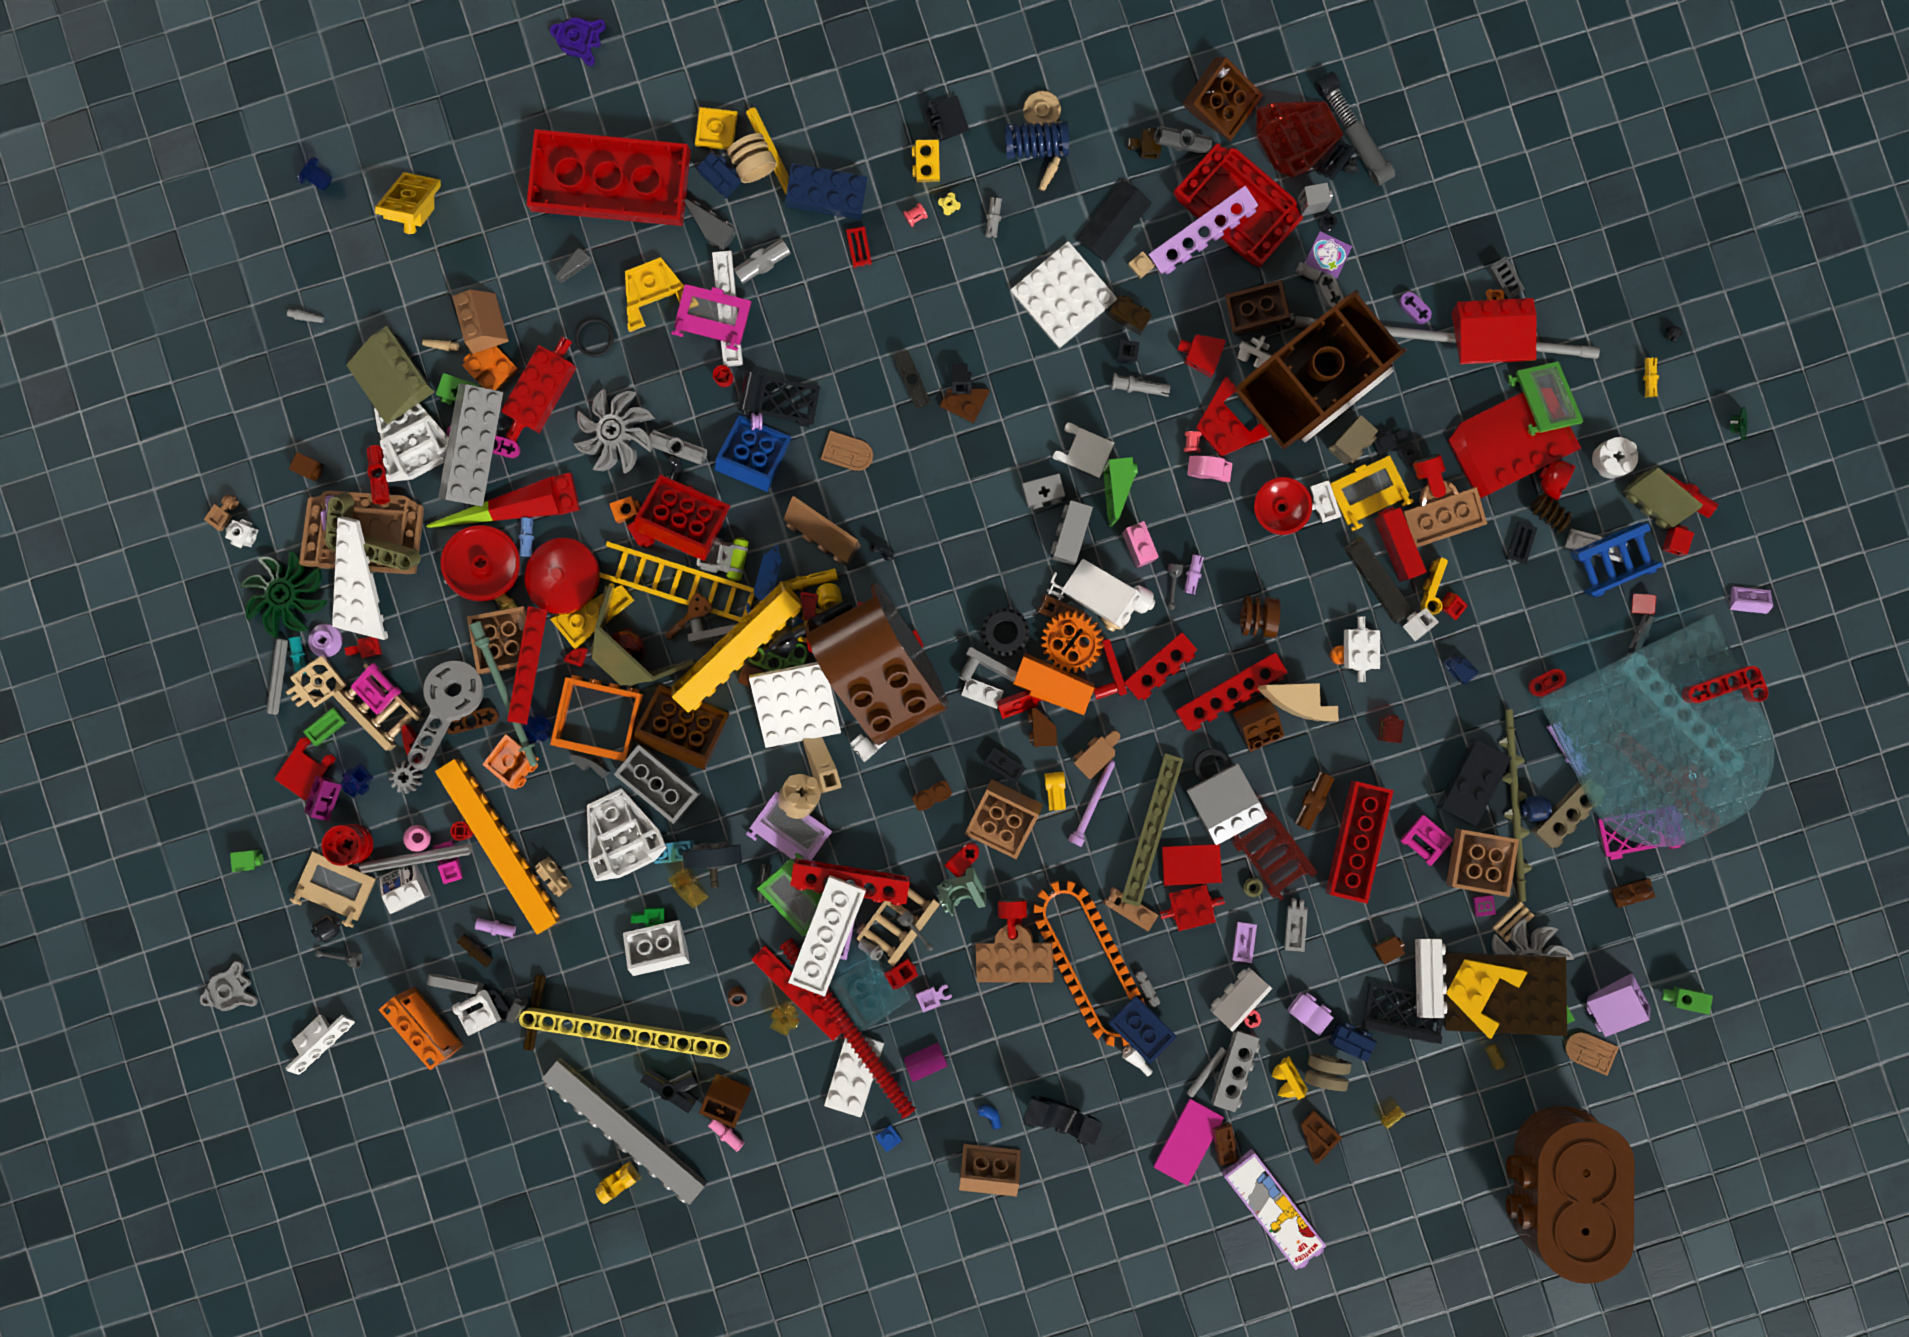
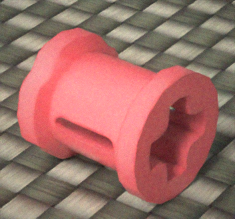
[903,203,928,227]
[1184,431,1201,453]
[1243,1009,1261,1028]

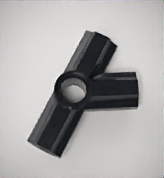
[640,1067,699,1113]

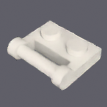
[452,990,501,1036]

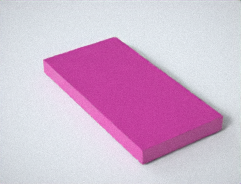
[1153,1098,1224,1186]

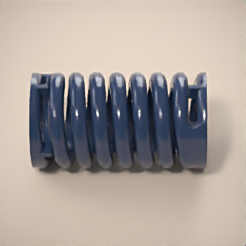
[1005,121,1069,159]

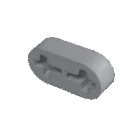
[1317,273,1344,309]

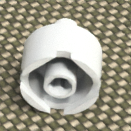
[1592,437,1638,479]

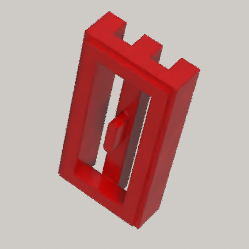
[846,226,872,268]

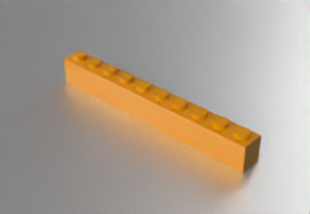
[435,759,561,935]

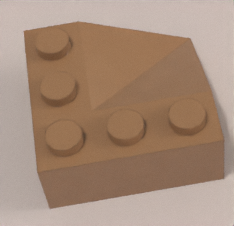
[467,606,539,674]
[1446,828,1519,897]

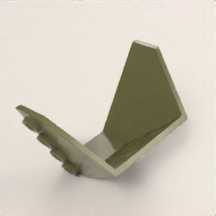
[590,582,696,687]

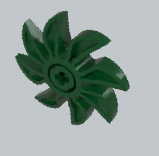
[240,550,327,638]

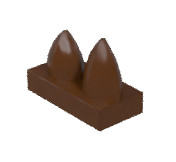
[1611,878,1655,908]

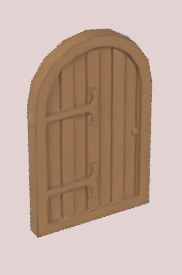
[821,431,873,471]
[1565,1032,1619,1076]

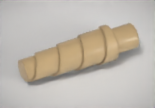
[1039,156,1060,191]
[422,339,459,351]

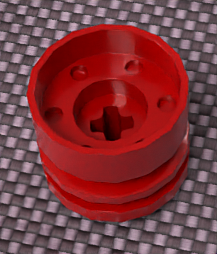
[321,824,374,866]

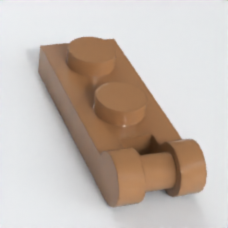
[1103,887,1158,932]

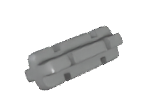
[1135,970,1160,1007]

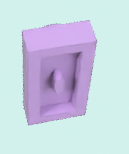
[1232,921,1257,963]

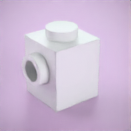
[1403,608,1439,641]

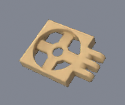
[286,654,347,708]

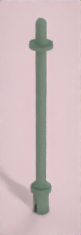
[469,621,537,767]

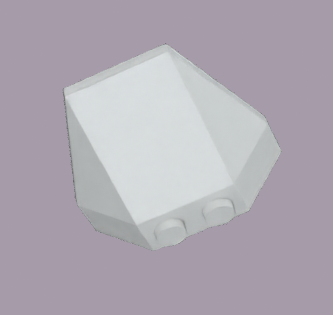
[587,788,667,881]

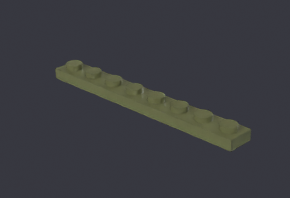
[1121,753,1183,907]

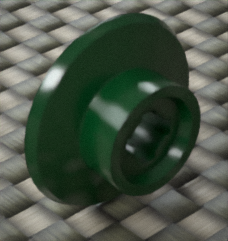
[1730,407,1748,441]

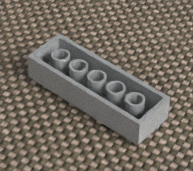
[438,384,503,506]

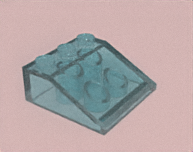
[829,953,911,1032]

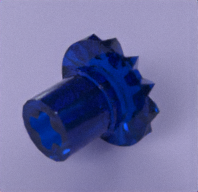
[297,157,333,192]

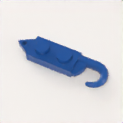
[746,544,783,613]

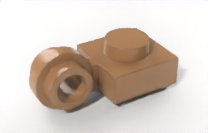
[204,494,239,531]

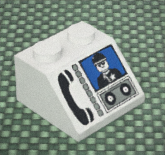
[379,864,431,914]

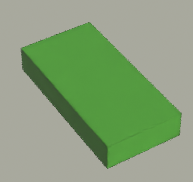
[303,707,347,746]

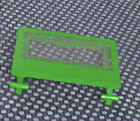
[1508,361,1583,436]
[757,852,823,937]

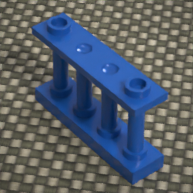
[1570,522,1663,597]

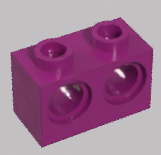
[304,775,342,821]

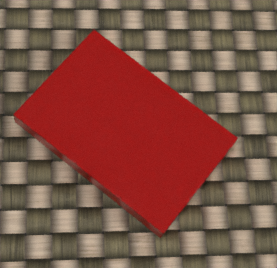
[1162,844,1222,886]

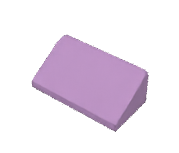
[1730,586,1773,614]

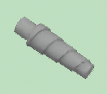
[287,309,324,323]

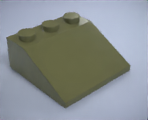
[1622,467,1703,529]

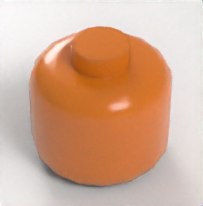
[1329,645,1344,665]

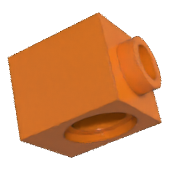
[610,496,641,524]

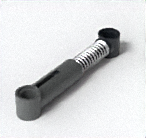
[1314,71,1395,187]

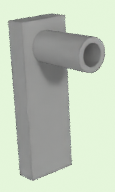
[688,617,737,645]
[958,647,1017,682]

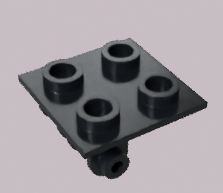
[921,95,970,142]

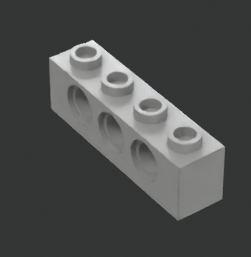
[1211,1029,1261,1112]

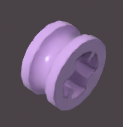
[751,413,762,430]

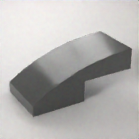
[569,754,611,778]
[506,997,528,1024]

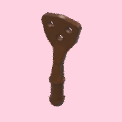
[665,592,713,640]

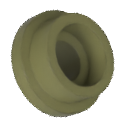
[1243,878,1263,897]

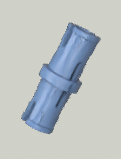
[518,518,534,557]

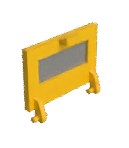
[1330,455,1414,531]

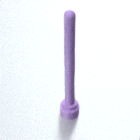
[1068,760,1115,847]

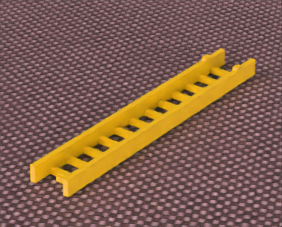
[600,541,824,643]

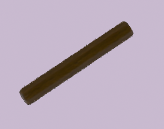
[523,974,546,1051]

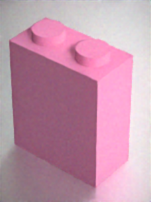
[1122,521,1158,568]

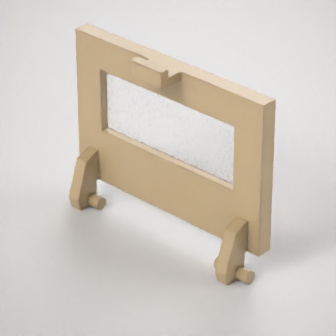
[290,851,376,928]

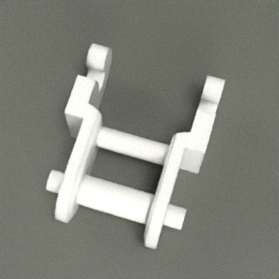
[1047,572,1064,601]

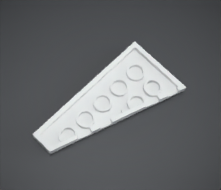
[332,516,388,640]

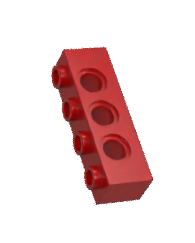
[1124,632,1197,700]

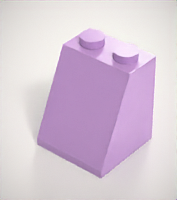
[1586,973,1651,1037]

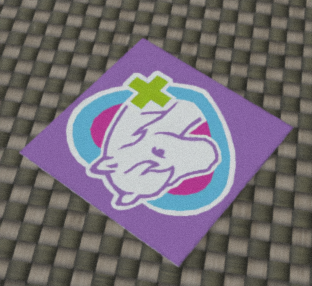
[1305,231,1352,278]

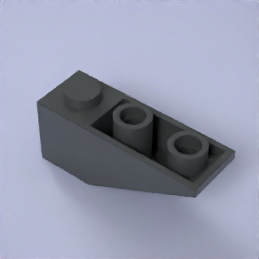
[684,199,736,251]

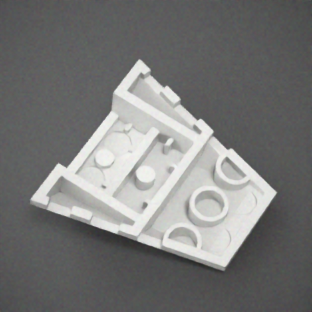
[374,403,449,482]

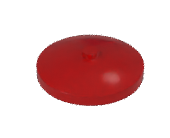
[441,525,520,601]
[525,538,600,615]

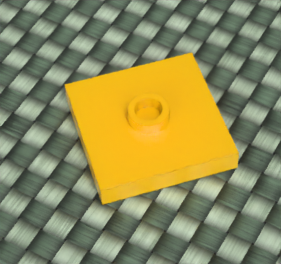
[695,107,738,150]

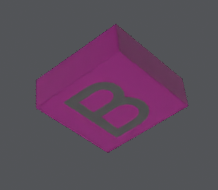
[1472,895,1496,917]

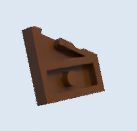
[940,389,990,424]
[1300,1110,1342,1165]

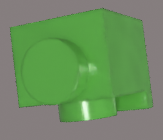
[230,849,264,872]

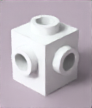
[225,519,259,548]

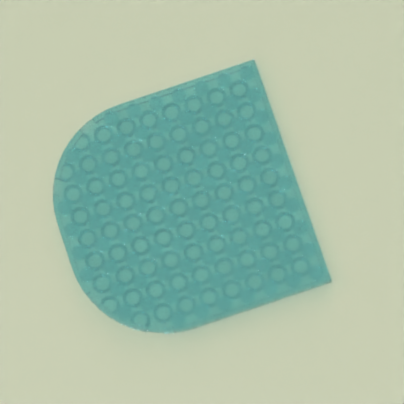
[1538,614,1774,847]

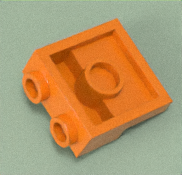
[462,346,519,391]
[482,734,539,789]

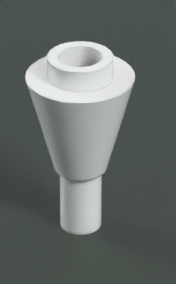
[1122,1045,1153,1076]

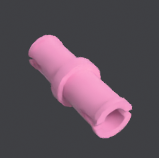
[708,1120,745,1152]

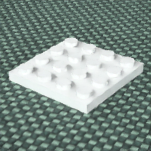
[1010,241,1117,349]
[749,662,841,748]

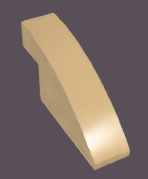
[1258,683,1339,722]

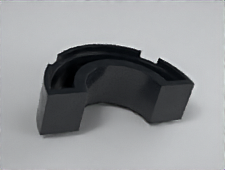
[1023,1095,1103,1146]

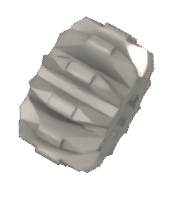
[388,761,423,794]

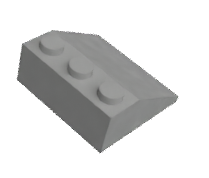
[1186,763,1267,845]

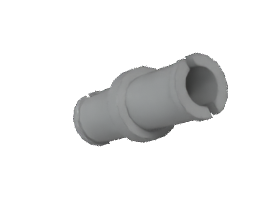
[985,197,1002,238]

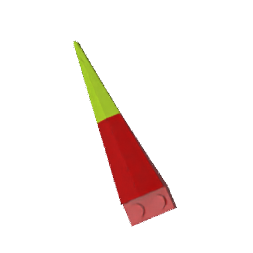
[426,473,580,528]

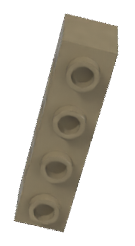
[1531,777,1606,849]

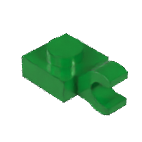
[631,907,665,928]

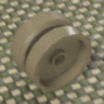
[1305,1054,1352,1091]

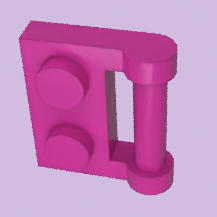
[351,663,401,715]
[1400,815,1453,866]

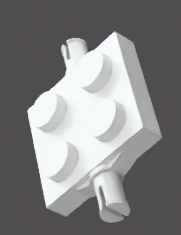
[1344,617,1380,682]

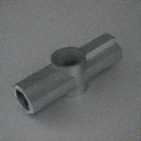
[1154,126,1212,154]

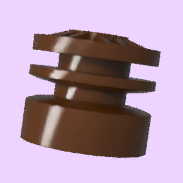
[1239,595,1280,638]

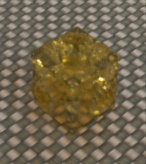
[770,1003,800,1036]

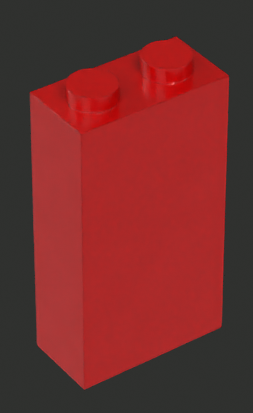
[1374,506,1427,582]

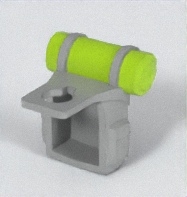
[697,537,749,582]

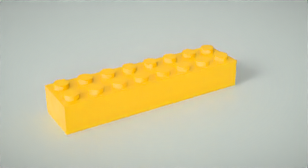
[672,581,801,713]

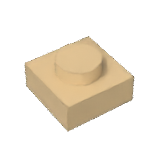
[1128,251,1155,279]

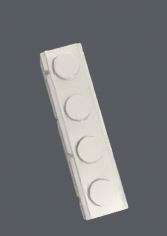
[1415,939,1447,1018]

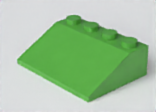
[1103,457,1138,527]

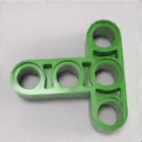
[747,644,809,671]

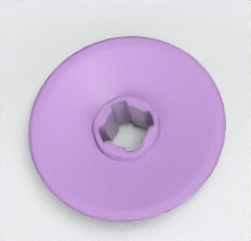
[308,623,342,658]

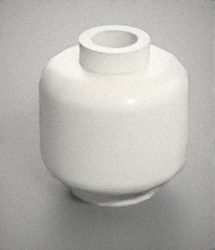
[1132,585,1155,613]

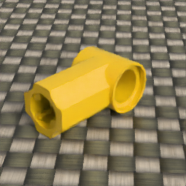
[1044,772,1066,811]

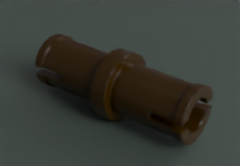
[457,934,494,968]

